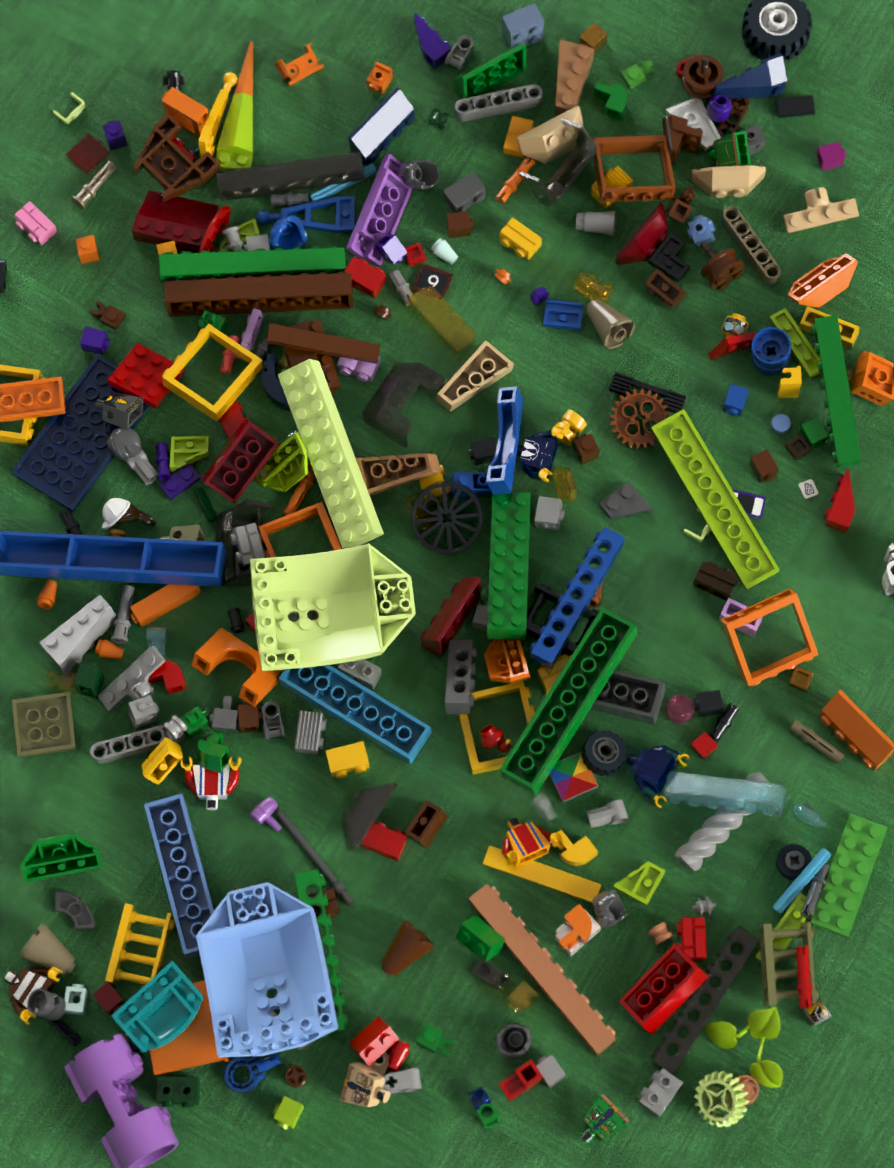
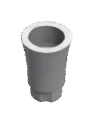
[576,211,616,236]

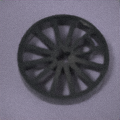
[411,480,484,553]

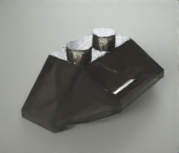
[342,783,398,851]

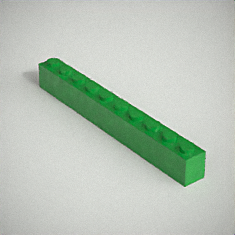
[158,246,346,282]

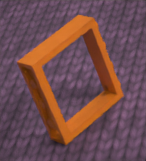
[258,502,342,558]
[720,588,819,686]

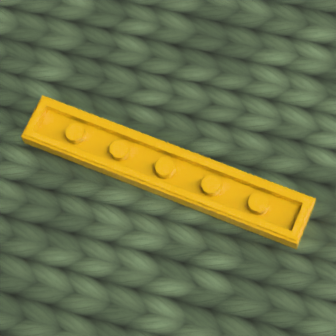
[483,845,602,903]

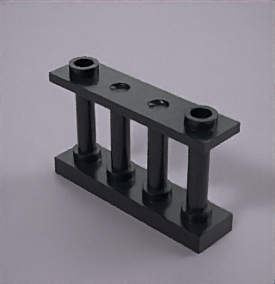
[526,583,599,655]

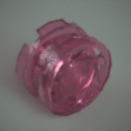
[666,694,694,725]

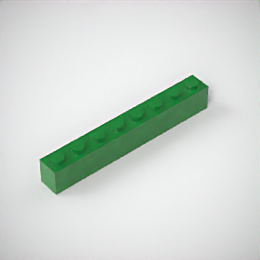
[811,315,861,468]

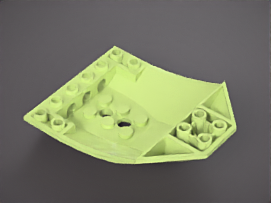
[250,543,416,671]

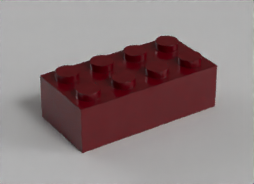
[201,418,280,504]

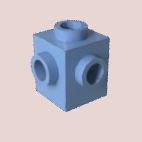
[687,216,715,246]

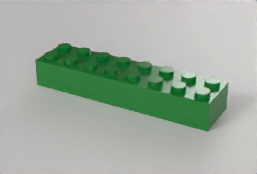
[487,492,531,640]

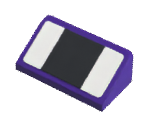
[732,489,766,519]

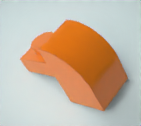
[558,904,592,951]

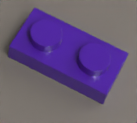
[159,464,201,501]

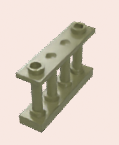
[758,922,818,1006]

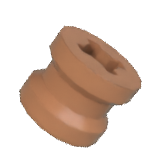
[648,922,673,946]

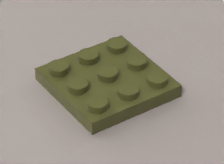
[12,692,77,758]

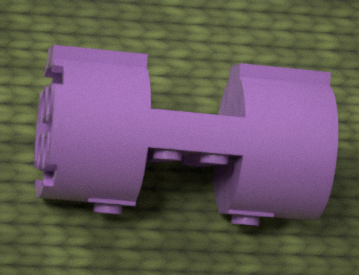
[64,1034,179,1168]

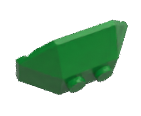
[20,832,103,883]

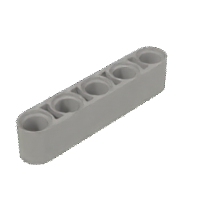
[455,84,542,122]
[90,725,186,764]

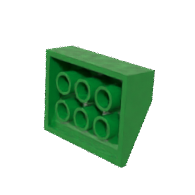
[453,43,526,99]

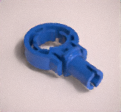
[225,1052,282,1093]

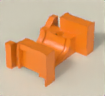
[274,43,324,88]

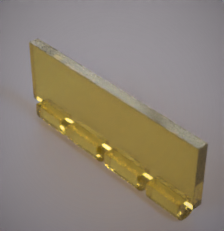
[408,286,476,353]

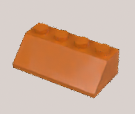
[820,690,894,771]

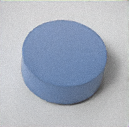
[771,414,791,434]

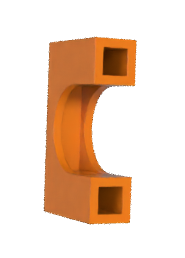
[191,628,283,707]

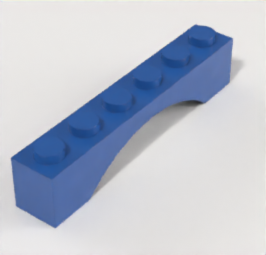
[486,386,524,495]

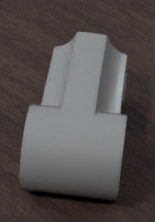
[124,450,159,485]
[586,800,628,829]

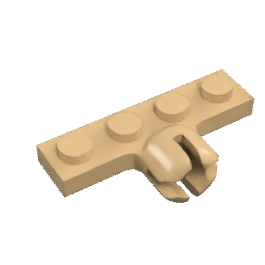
[783,187,859,234]

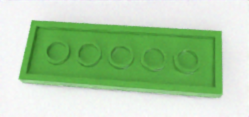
[811,813,888,938]

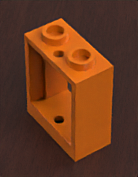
[161,87,209,138]

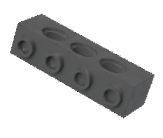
[445,640,477,714]

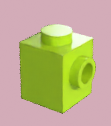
[272,1096,304,1130]

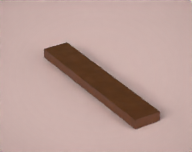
[266,323,380,364]

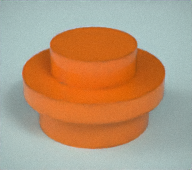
[494,268,511,285]

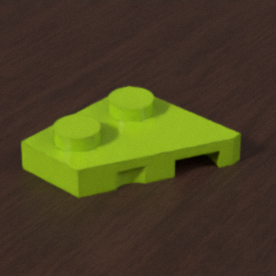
[170,436,210,471]

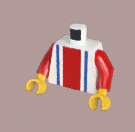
[181,756,242,810]

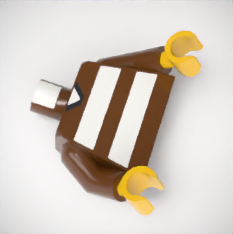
[4,967,63,1025]

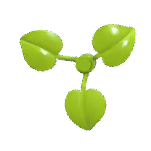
[704,1007,783,1088]

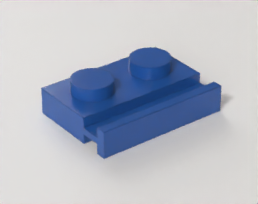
[543,299,583,331]

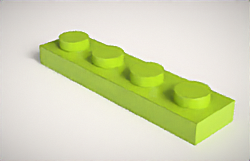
[769,308,820,379]
[755,893,809,965]

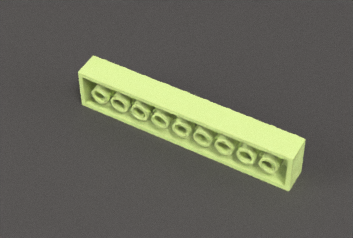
[278,359,384,549]

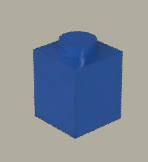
[723,384,749,416]

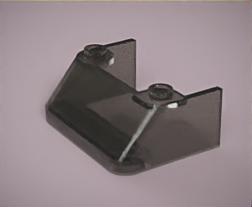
[519,118,597,206]
[215,499,272,587]

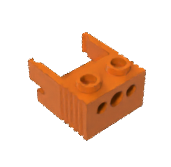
[850,351,894,406]

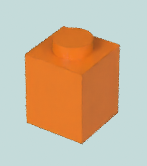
[76,235,100,264]

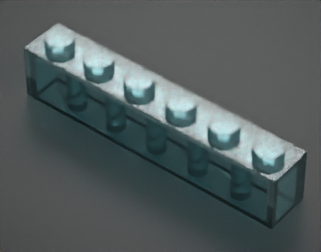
[664,771,787,816]

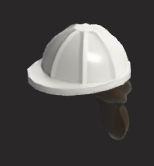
[102,498,157,530]

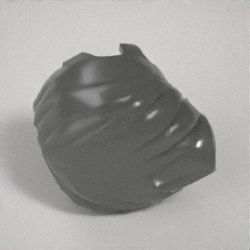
[400,159,441,190]
[107,427,142,460]
[593,889,628,928]
[496,1023,532,1059]

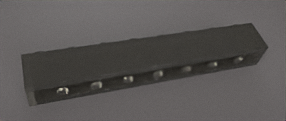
[217,151,365,201]

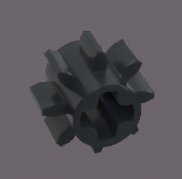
[163,70,185,90]

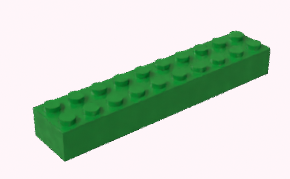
[499,608,638,796]

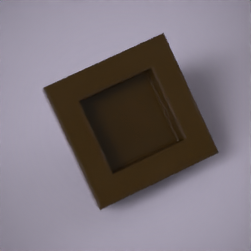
[785,434,812,461]

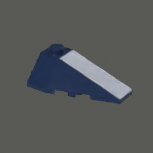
[711,53,787,99]

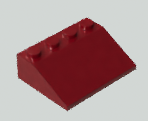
[131,190,219,253]
[420,577,481,659]

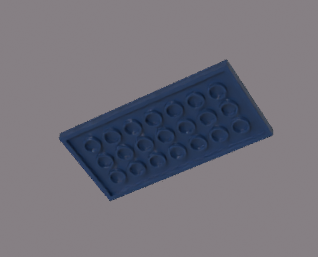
[11,354,150,513]

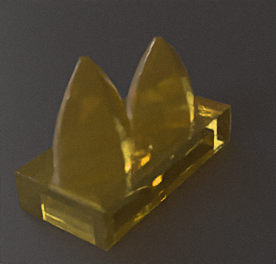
[573,272,613,304]

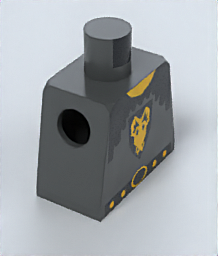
[95,393,143,430]

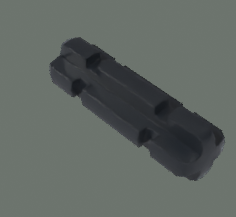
[47,1018,82,1046]

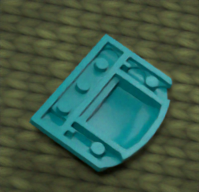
[112,961,204,1052]

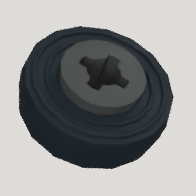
[776,844,812,880]

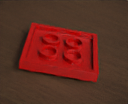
[107,343,185,409]

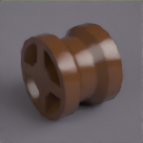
[285,1065,306,1088]

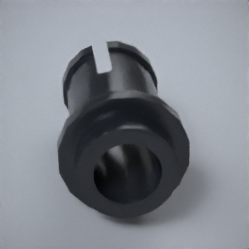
[227,608,245,634]

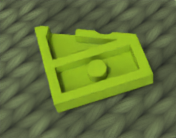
[613,861,666,906]

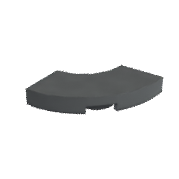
[55,891,96,931]

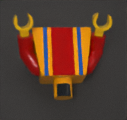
[502,818,564,868]

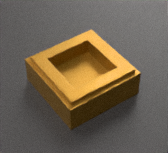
[788,666,814,692]

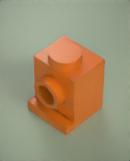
[366,61,393,95]

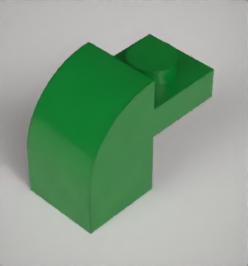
[594,82,627,121]
[198,730,229,773]

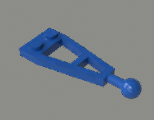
[256,196,355,233]

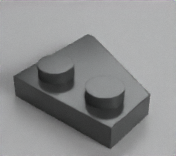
[599,481,652,520]

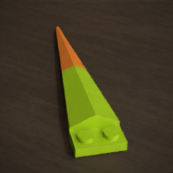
[216,41,253,173]

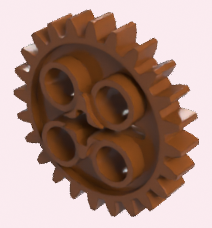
[609,388,670,450]

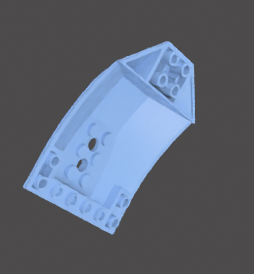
[196,882,338,1057]

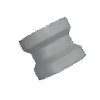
[163,714,188,739]

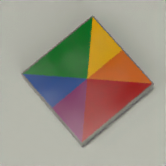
[549,751,599,803]

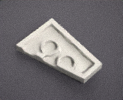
[666,98,721,151]

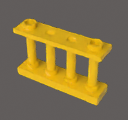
[105,903,175,986]

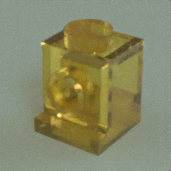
[507,981,539,1014]

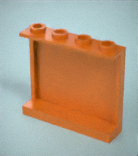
[150,981,229,1077]

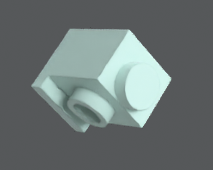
[64,984,88,1016]

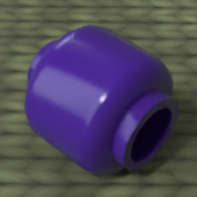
[707,95,732,122]

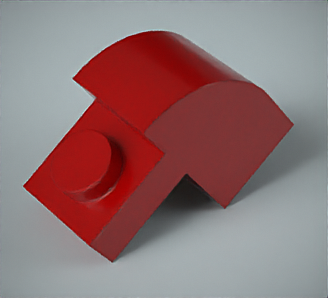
[148,660,187,694]
[498,1059,543,1102]

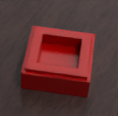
[405,242,427,267]
[690,732,718,760]

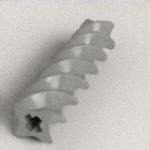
[674,772,774,872]

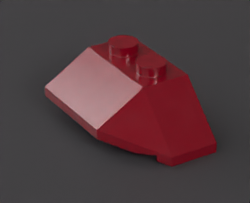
[616,202,668,265]

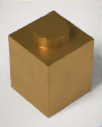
[579,23,608,54]

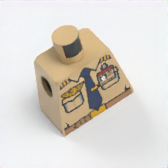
[340,1062,390,1107]

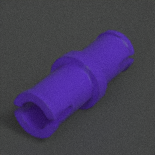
[155,443,171,481]

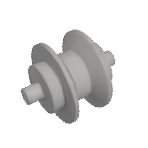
[692,896,716,917]

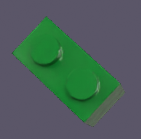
[456,915,505,962]

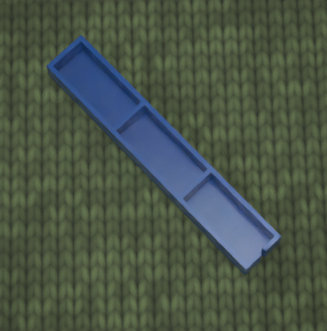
[0,531,227,587]

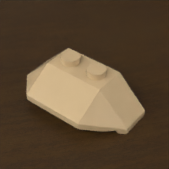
[516,105,583,164]
[691,166,766,198]

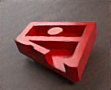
[708,332,756,360]

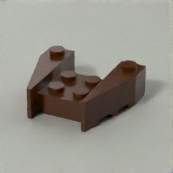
[133,113,220,203]

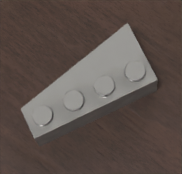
[39,595,117,677]

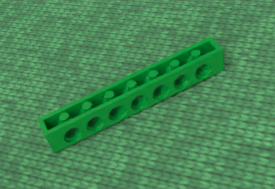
[295,870,348,1032]

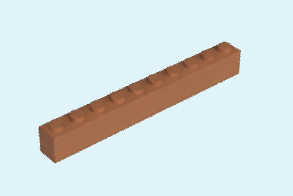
[469,884,616,1056]

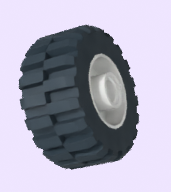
[742,0,812,61]

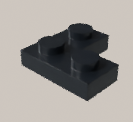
[649,233,690,283]

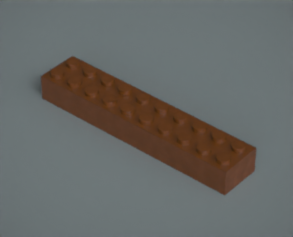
[165,271,354,317]

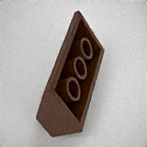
[283,320,341,395]

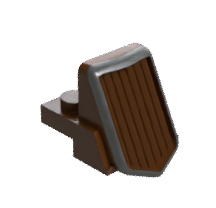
[662,114,703,165]

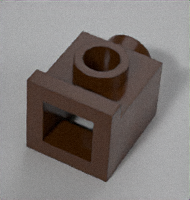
[665,198,693,224]

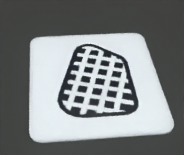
[798,479,818,499]

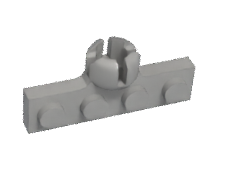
[98,646,165,711]

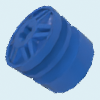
[752,327,791,375]

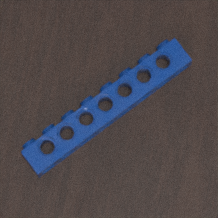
[529,527,625,670]

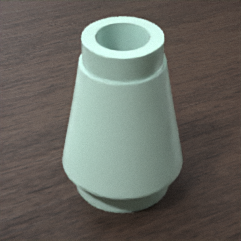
[431,238,458,265]

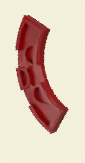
[199,206,231,253]

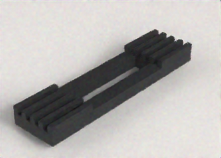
[609,372,686,414]

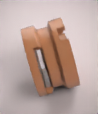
[732,1075,759,1106]

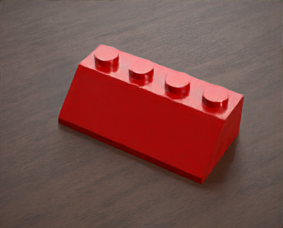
[619,944,709,1035]

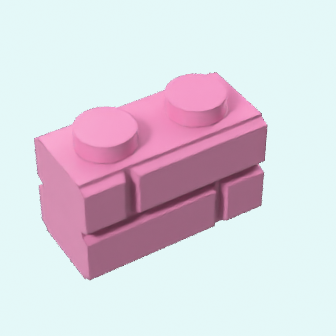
[14,202,57,245]

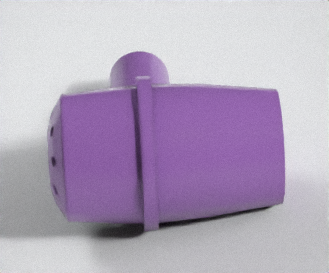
[250,796,282,833]

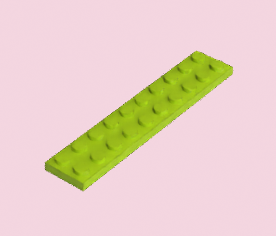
[651,409,780,590]

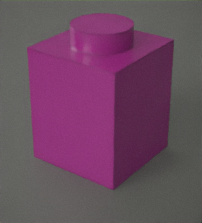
[816,142,846,171]

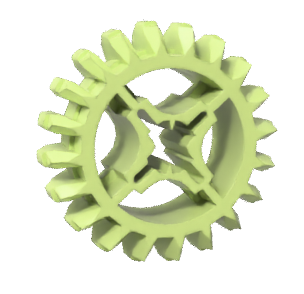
[694,1071,749,1127]

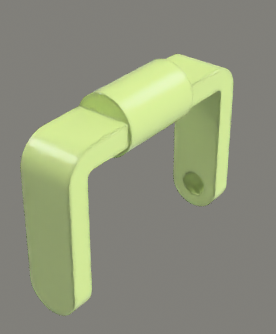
[52,92,85,124]
[683,508,711,542]

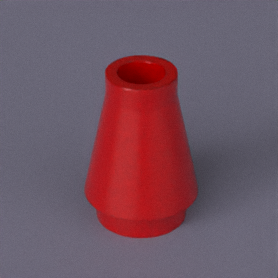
[387,1041,410,1072]

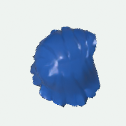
[268,216,308,250]

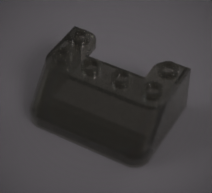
[362,362,446,448]

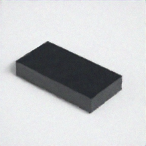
[776,95,815,118]

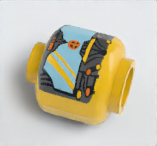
[721,313,749,338]

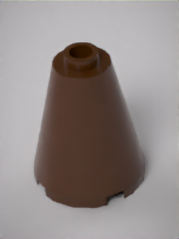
[381,920,435,976]

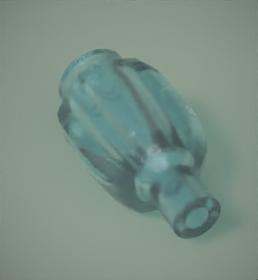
[792,802,827,829]

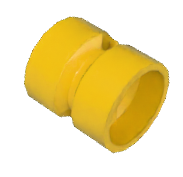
[556,410,587,446]

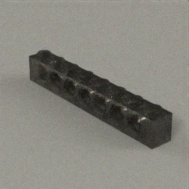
[651,926,759,1075]

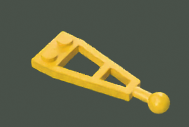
[198,72,237,158]

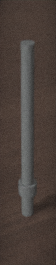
[277,810,354,906]

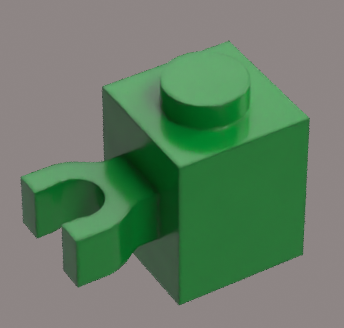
[416,1023,455,1057]

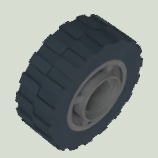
[581,730,627,776]

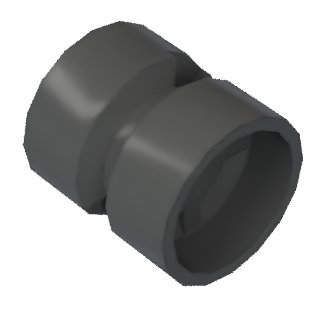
[27,989,66,1021]

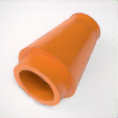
[36,580,58,610]
[95,639,125,660]

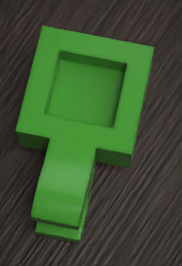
[621,60,654,89]

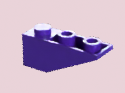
[414,13,451,70]

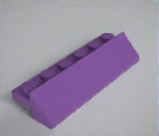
[346,154,413,267]

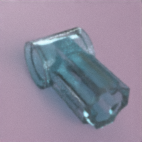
[146,626,167,659]

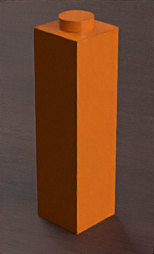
[130,584,201,628]

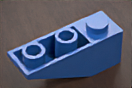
[449,472,492,498]

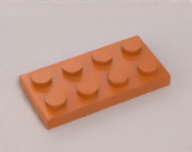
[0,376,66,422]

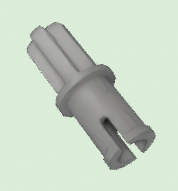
[390,270,416,306]

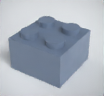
[502,3,544,49]

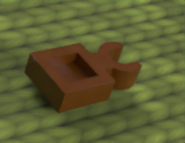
[91,301,126,331]

